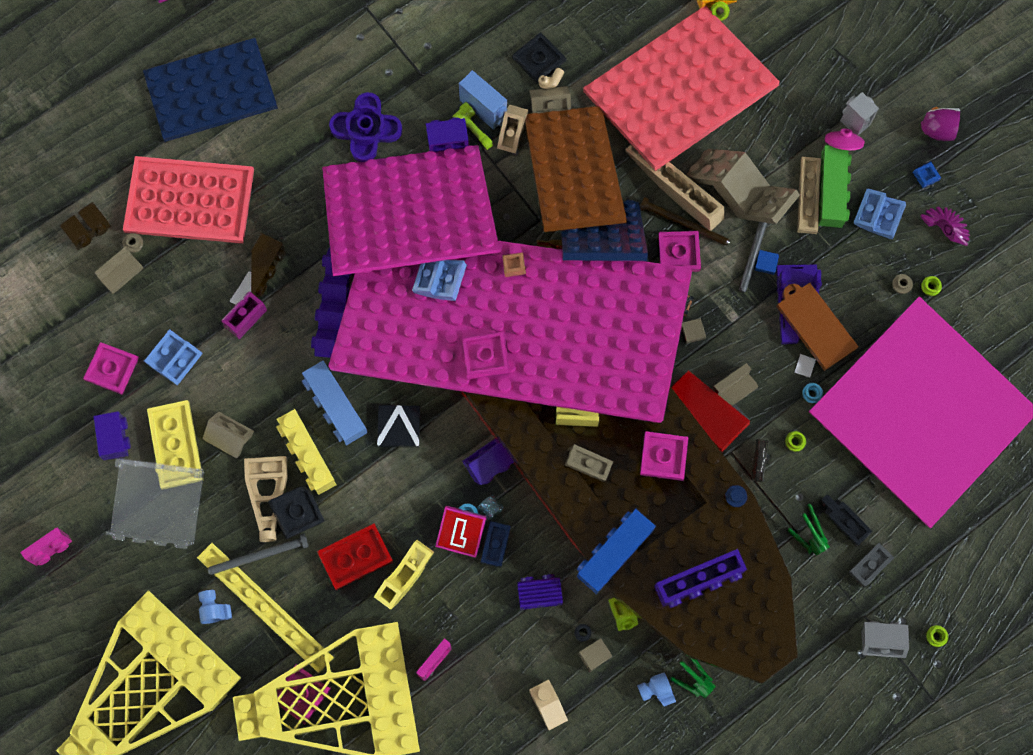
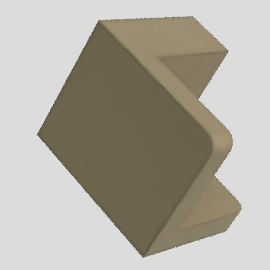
[578,638,612,672]

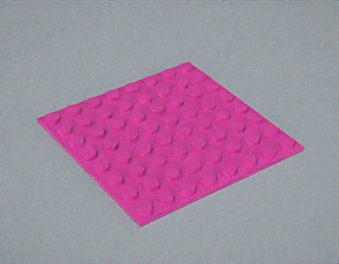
[322,145,500,276]
[809,296,1033,528]

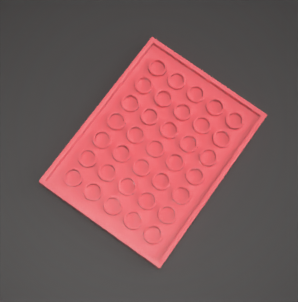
[583,5,779,171]

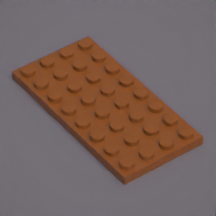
[525,106,626,232]

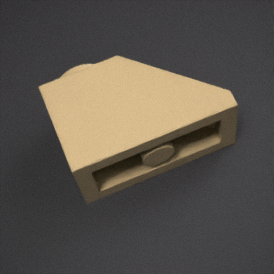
[497,105,528,154]
[529,680,568,730]

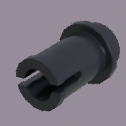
[574,624,592,642]

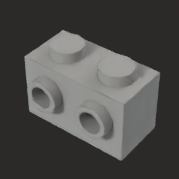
[840,92,879,135]
[862,621,909,658]

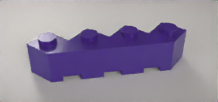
[311,248,351,358]

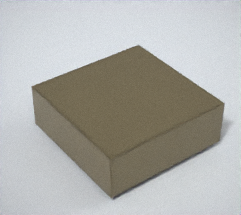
[681,318,706,344]

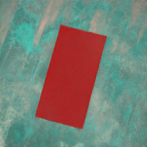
[671,370,750,452]

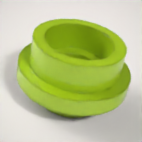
[710,1,730,21]
[921,276,942,296]
[785,431,806,452]
[926,625,948,647]

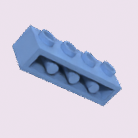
[302,361,367,446]

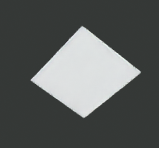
[795,354,816,378]

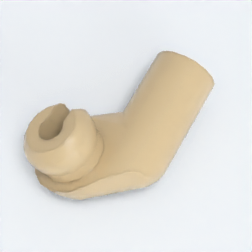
[538,68,564,89]

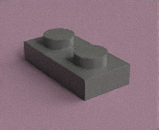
[848,543,894,588]

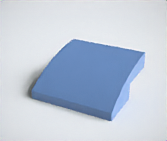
[854,189,906,239]
[412,260,467,301]
[144,329,203,385]

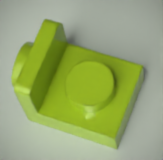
[609,598,638,631]

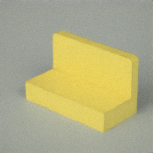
[556,406,599,427]

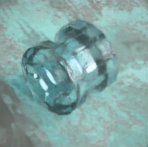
[478,495,504,521]

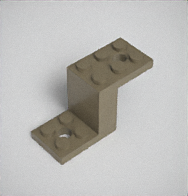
[686,148,800,224]

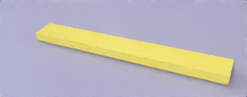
[197,543,334,674]

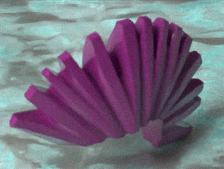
[920,207,970,246]

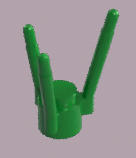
[788,503,830,556]
[670,658,716,698]

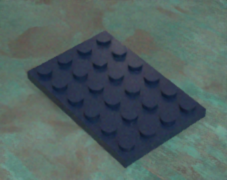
[143,38,278,142]
[561,200,648,261]

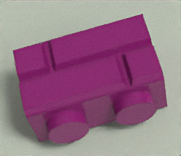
[221,291,267,340]

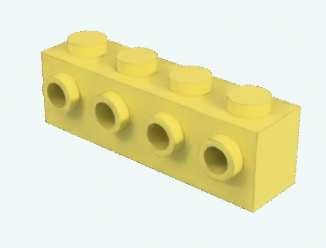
[276,409,336,495]

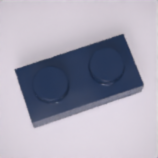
[481,521,511,568]

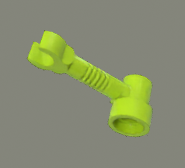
[452,102,493,150]

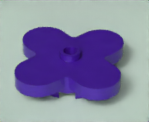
[329,92,402,162]

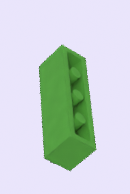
[818,145,852,228]

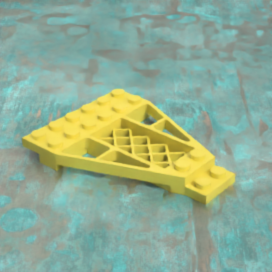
[56,590,241,755]
[233,622,420,755]

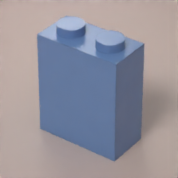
[459,70,507,130]

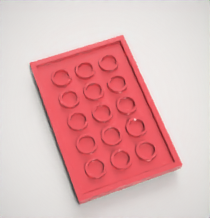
[123,156,254,244]

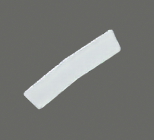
[230,271,251,305]

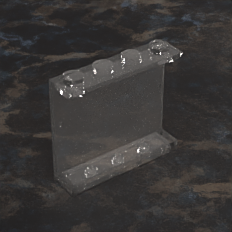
[106,458,204,549]

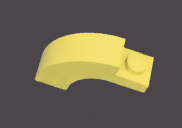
[374,540,434,609]

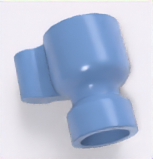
[198,590,232,624]
[637,672,676,706]

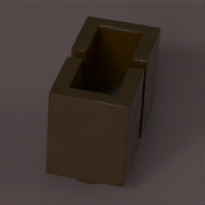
[59,202,111,250]

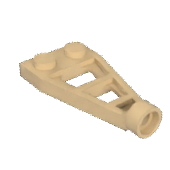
[244,456,288,542]

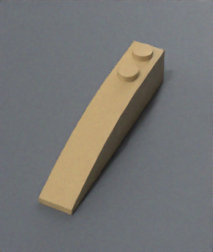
[625,145,724,231]

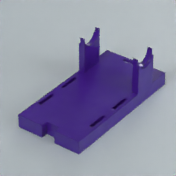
[776,265,822,344]

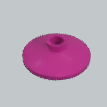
[825,128,865,150]

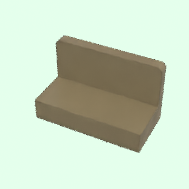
[529,86,571,113]
[95,247,144,294]
[712,363,758,406]
[203,412,254,458]
[565,444,613,482]

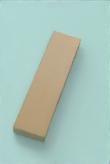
[797,157,821,234]

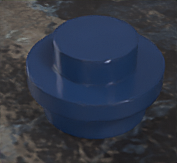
[725,485,747,507]

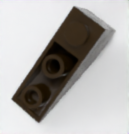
[251,233,286,298]

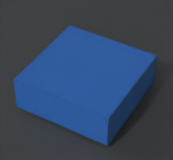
[912,162,941,188]
[755,250,779,275]

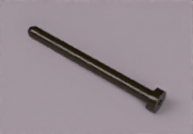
[640,197,730,246]

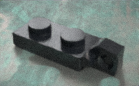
[819,494,873,547]

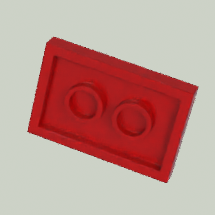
[317,523,393,590]

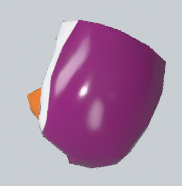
[921,107,960,141]

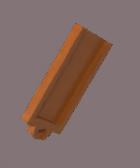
[776,283,858,371]

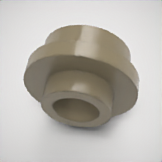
[123,233,143,253]
[892,274,913,294]

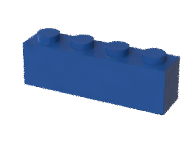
[577,509,656,594]

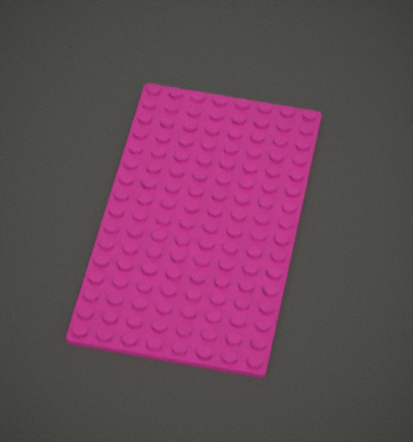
[329,241,692,423]

